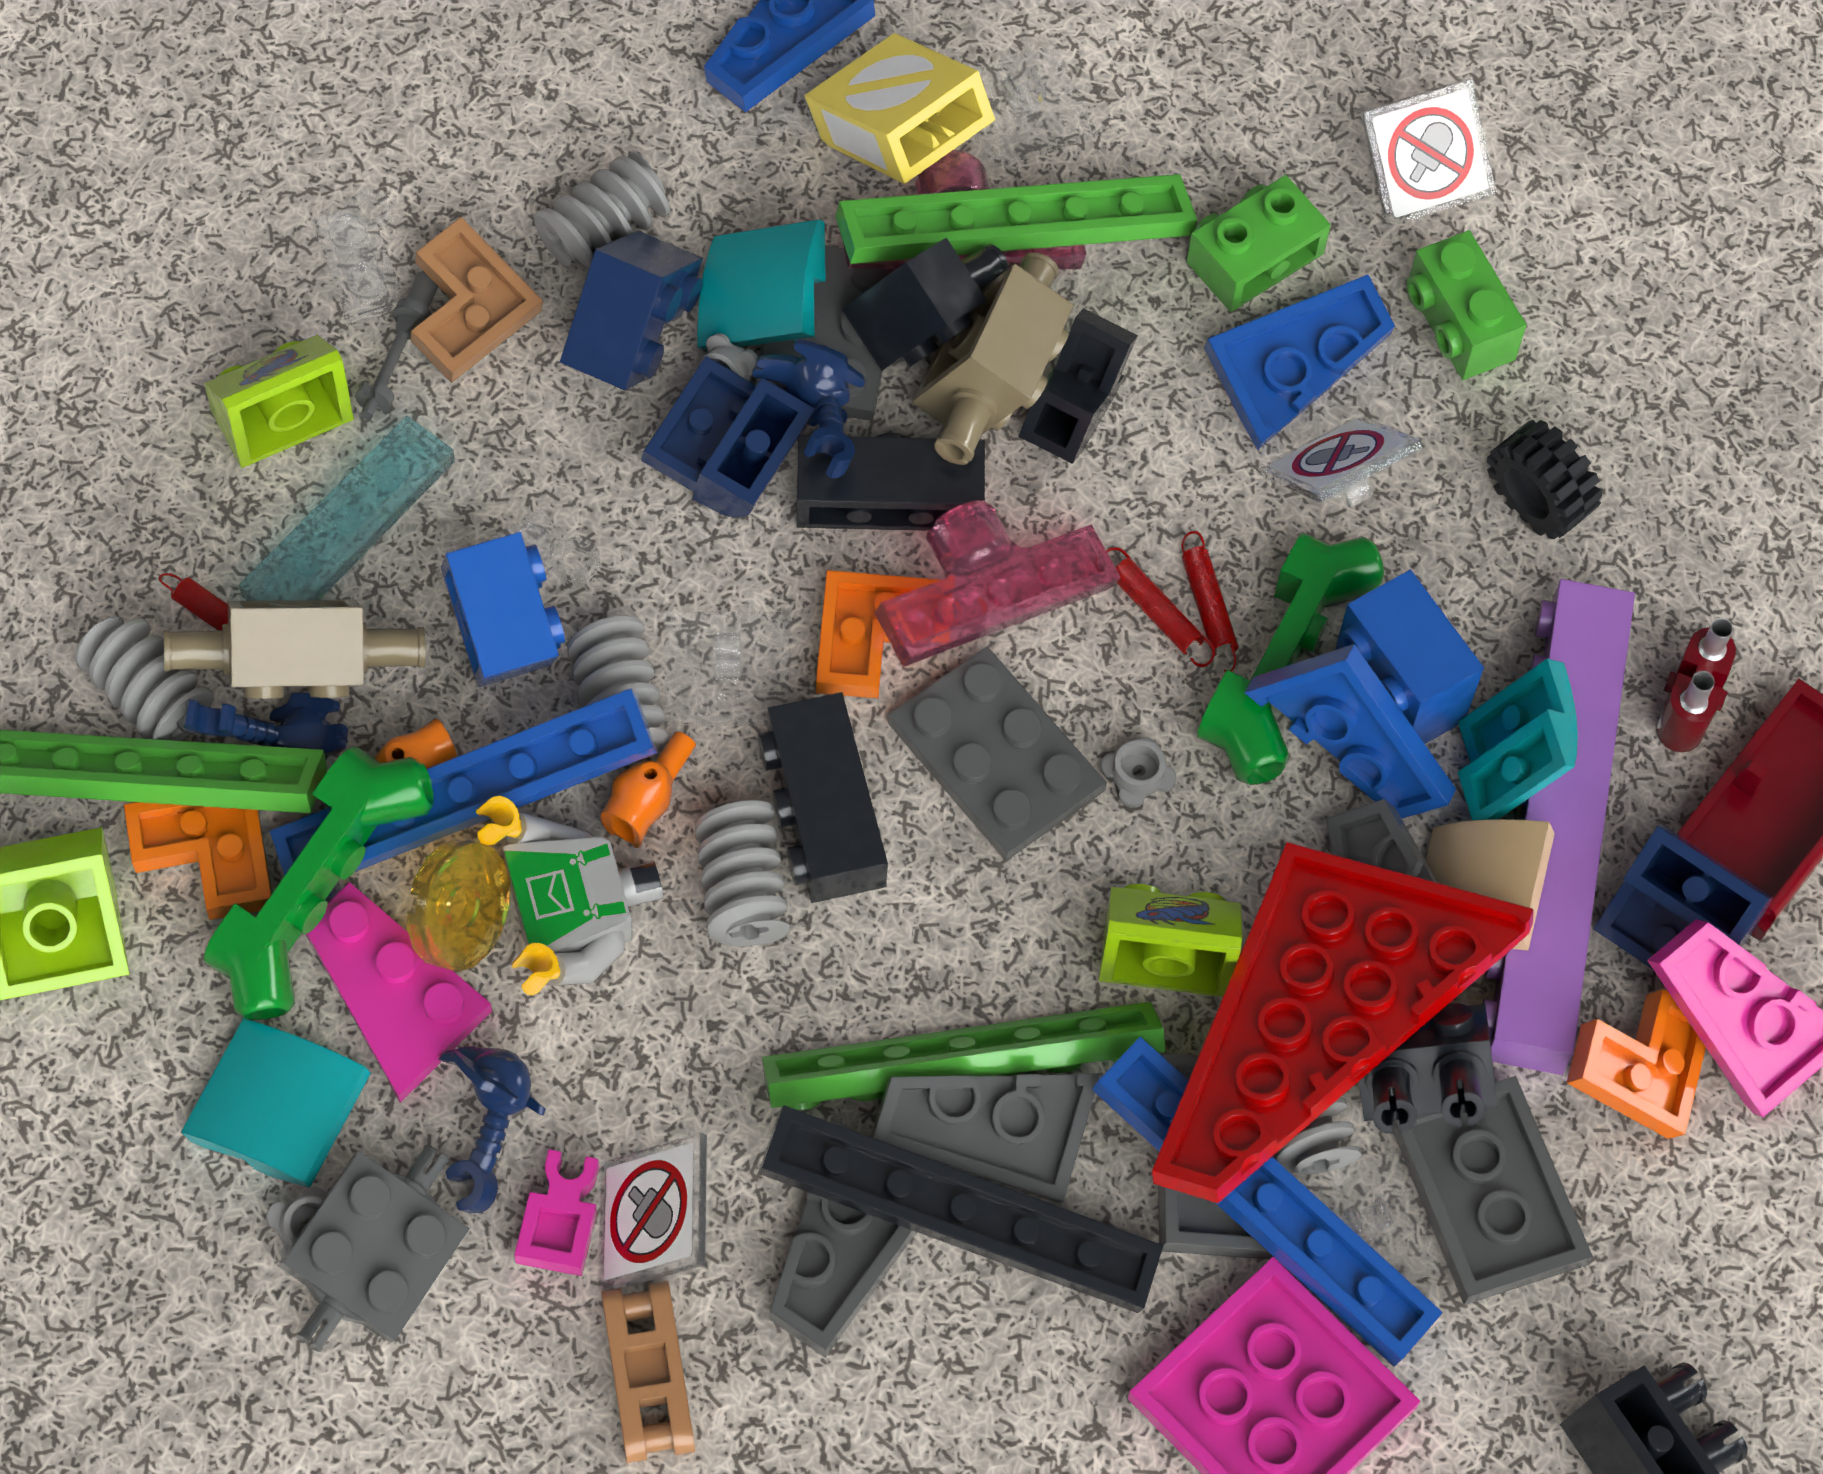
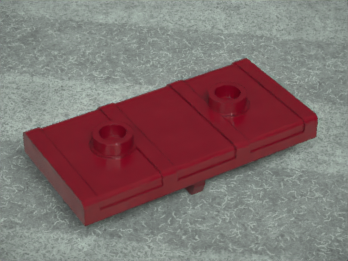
[1677,678,1823,940]

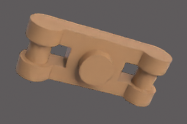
[601,1280,695,1464]

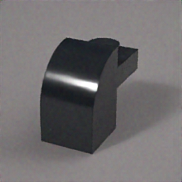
[1018,308,1138,464]

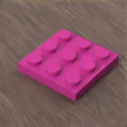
[1127,1257,1421,1474]

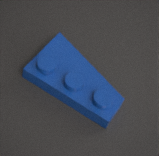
[704,0,876,113]
[1204,274,1395,450]
[1245,644,1456,819]

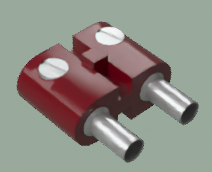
[1656,618,1736,753]

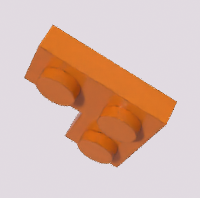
[816,570,952,699]
[124,802,272,920]
[1566,989,1706,1139]

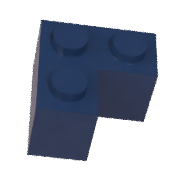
[560,231,703,390]

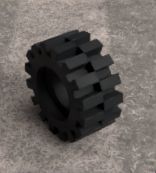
[1486,420,1602,539]

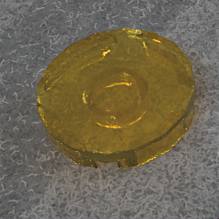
[407,840,510,972]

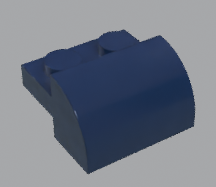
[641,356,815,518]
[1593,824,1773,969]

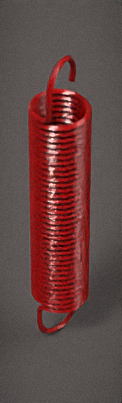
[1181,531,1239,672]
[1100,547,1215,667]
[158,573,228,631]

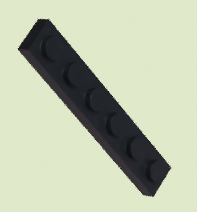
[758,1105,1164,1313]

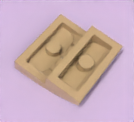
[1425,819,1555,951]

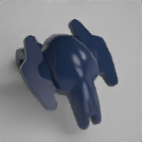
[752,339,865,478]
[183,692,349,773]
[439,1046,546,1213]

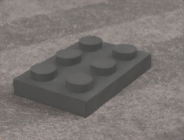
[755,245,904,421]
[888,646,1107,861]
[1393,1076,1593,1305]

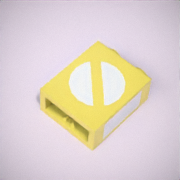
[804,33,995,184]

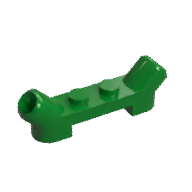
[1197,532,1384,785]
[204,746,434,1020]

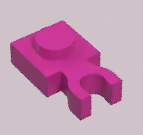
[514,1149,600,1276]

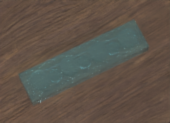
[239,415,455,601]

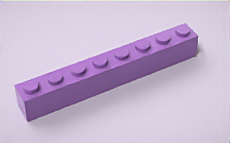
[1482,579,1635,1075]

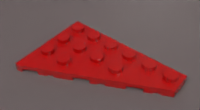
[1152,842,1534,1203]

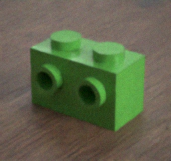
[1187,175,1331,312]
[1406,230,1527,381]

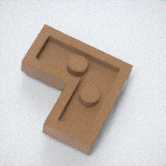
[411,217,543,383]

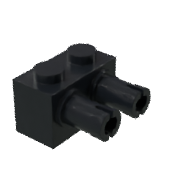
[842,238,1008,371]
[1359,1003,1498,1134]
[1559,1362,1748,1474]

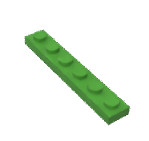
[835,174,1198,264]
[0,730,328,813]
[762,1002,1165,1110]

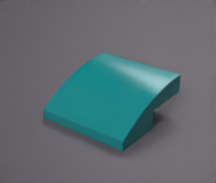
[697,219,826,351]
[1457,658,1578,821]
[181,1018,371,1188]

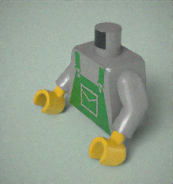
[476,796,663,995]

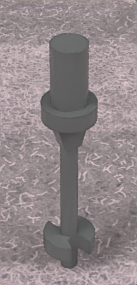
[355,271,438,420]

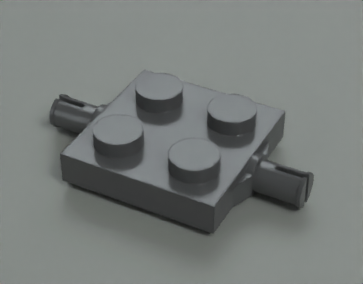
[278,1145,470,1352]

